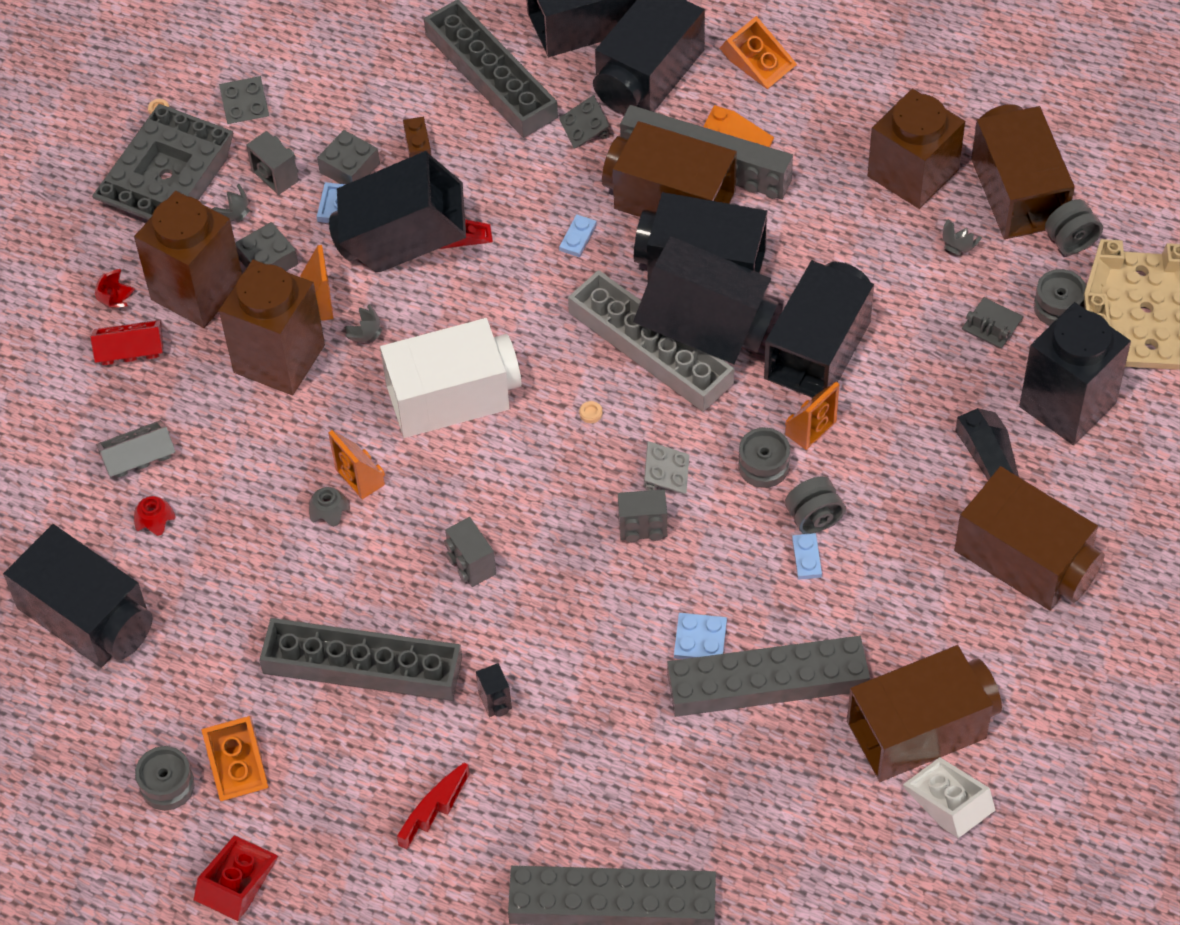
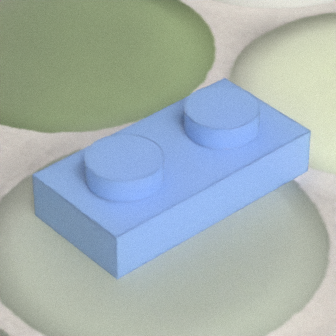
[559,214,597,257]
[792,533,822,580]

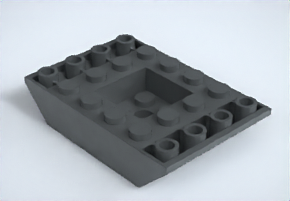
[92,104,234,220]

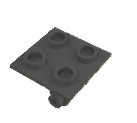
[219,76,269,124]
[559,95,610,149]
[962,297,1024,349]

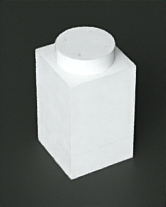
[380,318,522,438]

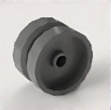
[1045,199,1103,256]
[1033,269,1086,326]
[738,427,790,488]
[785,476,846,534]
[135,746,195,811]

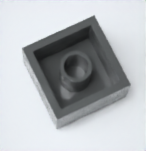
[317,130,380,184]
[246,131,299,195]
[235,222,298,271]
[618,489,668,543]
[444,517,496,587]

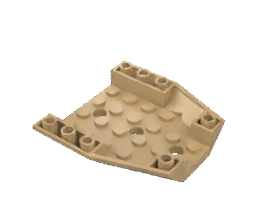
[1084,239,1180,370]

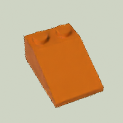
[719,16,797,89]
[703,105,774,147]
[300,245,334,321]
[785,382,840,450]
[328,430,385,500]
[201,716,269,801]

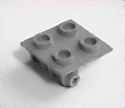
[644,441,690,494]

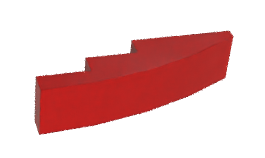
[397,762,470,850]

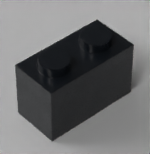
[476,663,512,717]

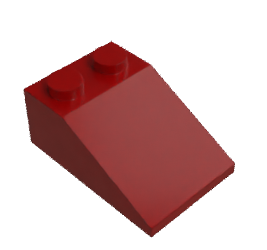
[193,835,278,921]

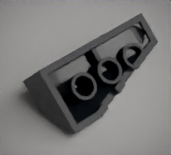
[955,408,1019,480]

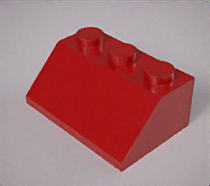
[90,320,164,365]

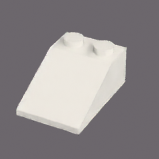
[903,757,995,838]

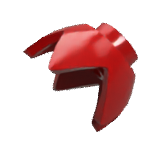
[95,269,135,308]
[134,496,176,536]

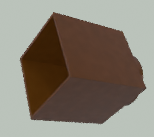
[867,88,966,209]

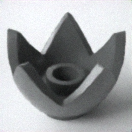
[212,184,250,222]
[942,219,982,256]
[344,304,382,343]
[309,487,350,527]

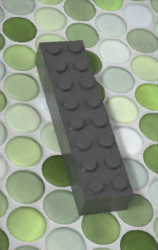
[424,0,558,138]
[620,105,793,200]
[259,618,463,701]
[667,635,870,717]
[508,865,716,925]

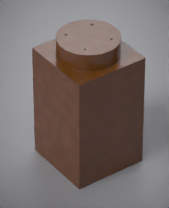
[971,104,1075,240]
[602,121,737,217]
[134,190,242,328]
[219,260,325,396]
[954,466,1105,611]
[846,645,1002,782]

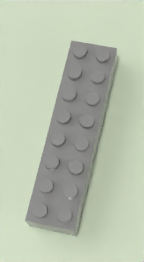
[568,270,734,412]

